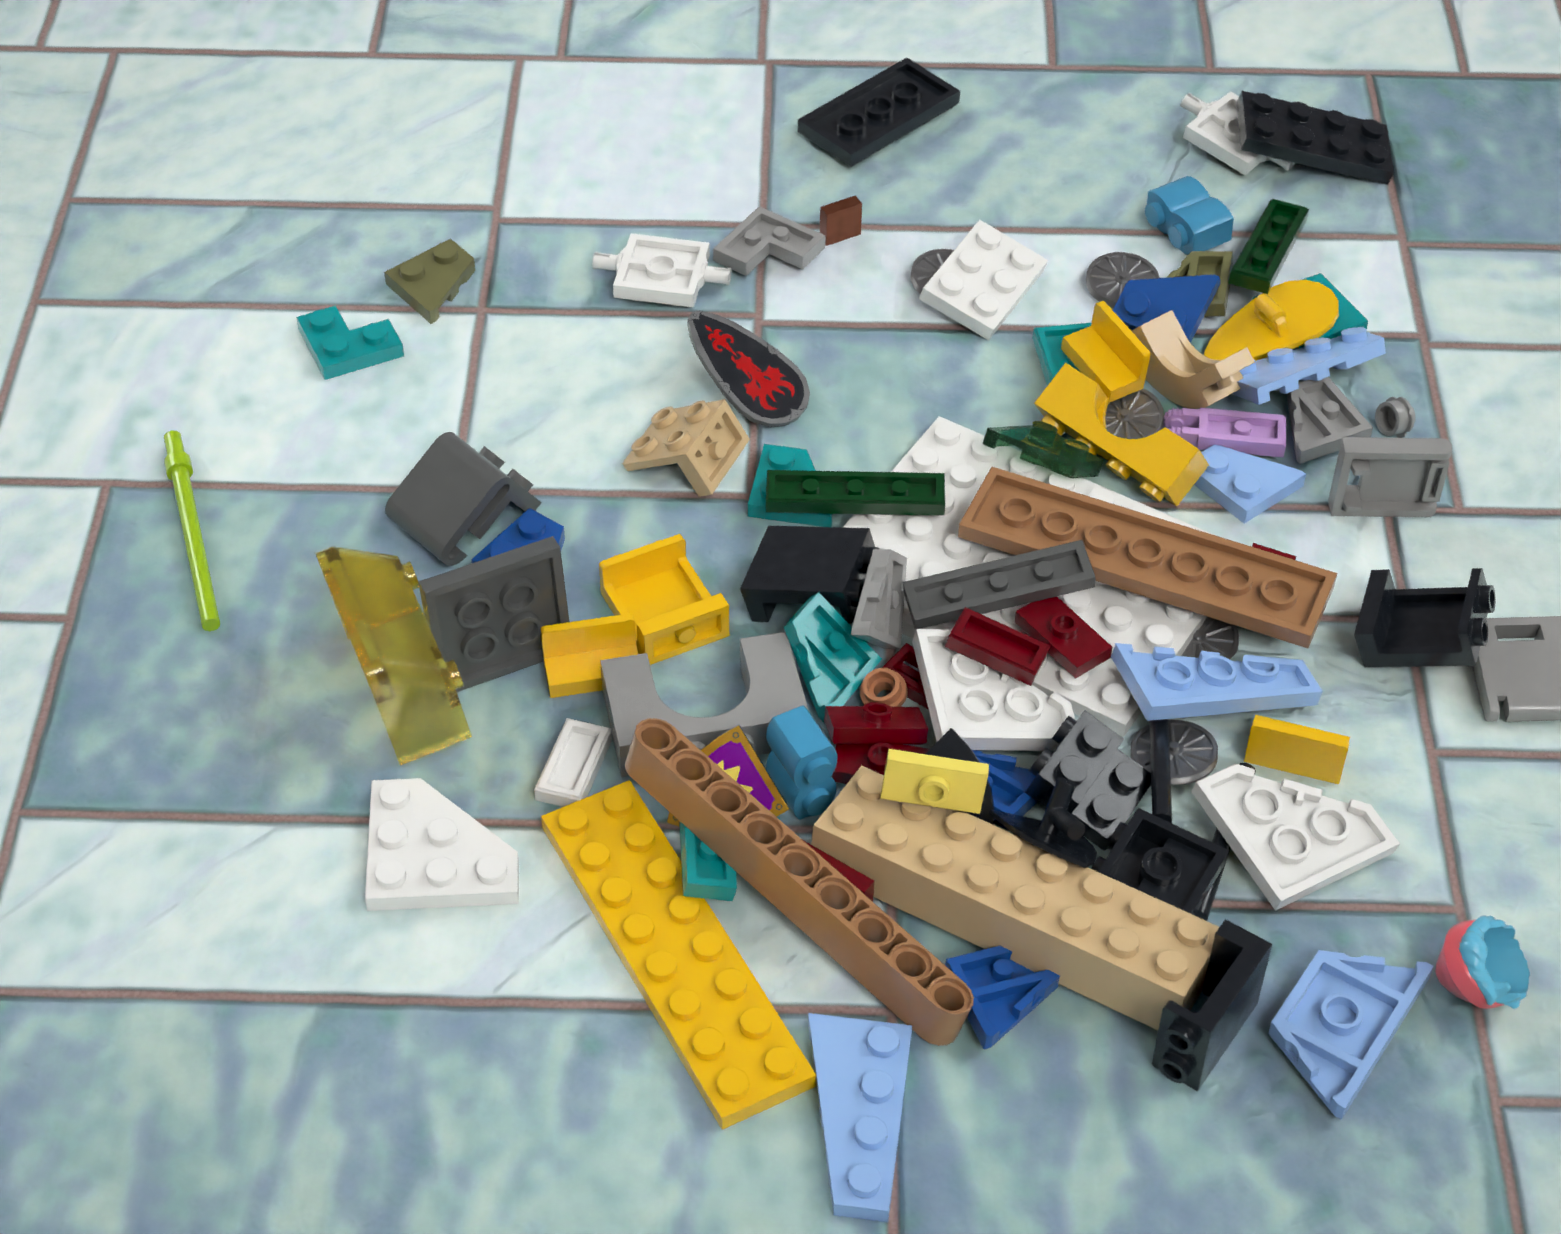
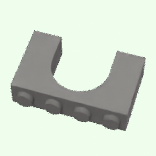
[600,632,809,777]

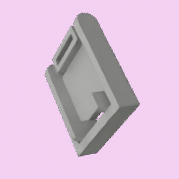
[1328,437,1452,517]
[1472,616,1561,722]

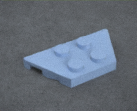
[1268,950,1434,1120]

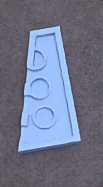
[1232,327,1386,405]
[1111,643,1323,721]
[808,1013,912,1222]

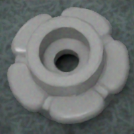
[1375,397,1415,438]

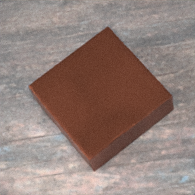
[820,195,862,246]

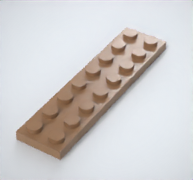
[958,467,1338,648]

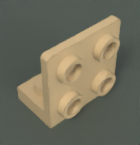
[622,399,750,497]

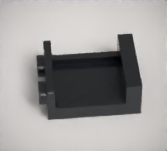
[740,526,879,624]
[1354,568,1496,667]
[1152,919,1272,1091]

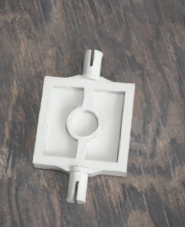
[1181,91,1295,175]
[592,233,731,308]

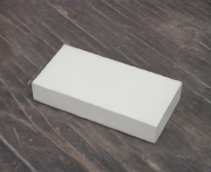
[534,718,613,807]

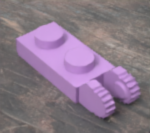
[1163,407,1286,458]

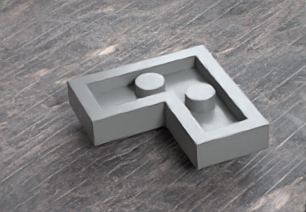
[713,206,825,276]

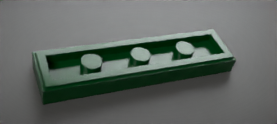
[1228,199,1309,294]
[766,470,945,516]

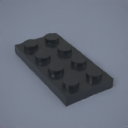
[798,57,960,167]
[1236,90,1394,185]

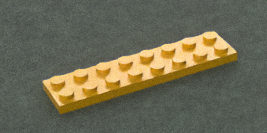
[541,780,817,1130]

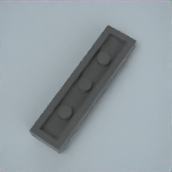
[903,540,1096,630]

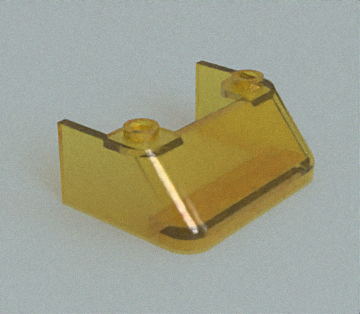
[315,546,472,766]

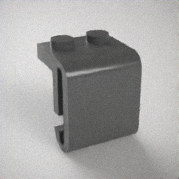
[385,432,542,566]

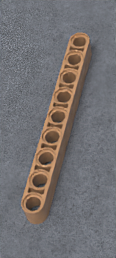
[625,718,974,1046]

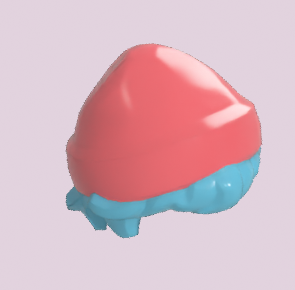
[1435,915,1530,1009]

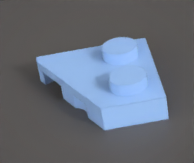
[1194,445,1306,524]

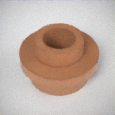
[860,668,908,707]

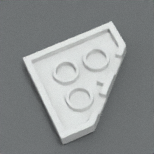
[912,629,1076,751]
[1191,764,1400,911]
[365,778,519,911]

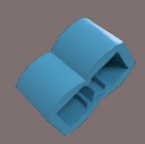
[1145,176,1234,255]
[766,705,837,820]

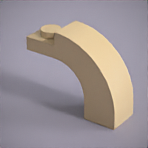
[1132,310,1255,409]

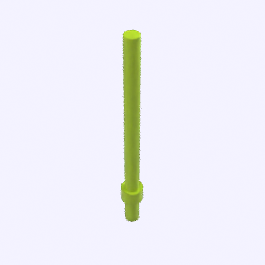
[164,430,220,631]

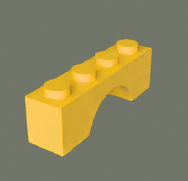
[1034,363,1209,506]

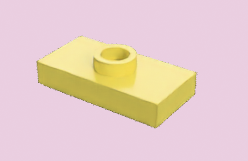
[880,749,989,814]

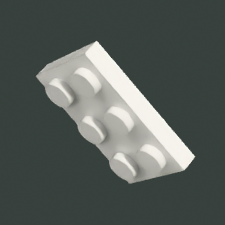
[919,220,1048,341]

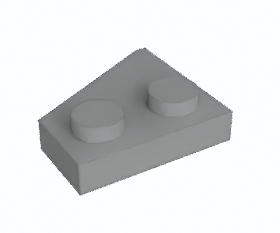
[1287,377,1373,464]
[851,549,907,649]

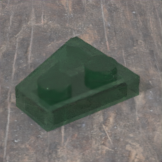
[982,421,1104,479]

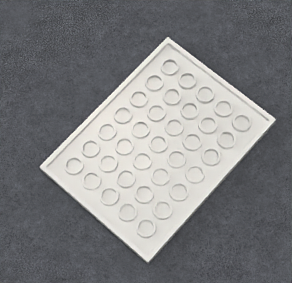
[843,416,1214,737]

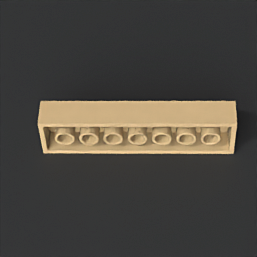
[811,766,1219,1030]

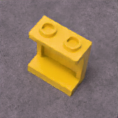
[599,534,730,665]

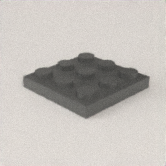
[418,536,569,697]

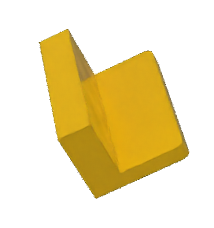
[1061,301,1150,403]
[540,613,638,698]
[1244,715,1350,784]

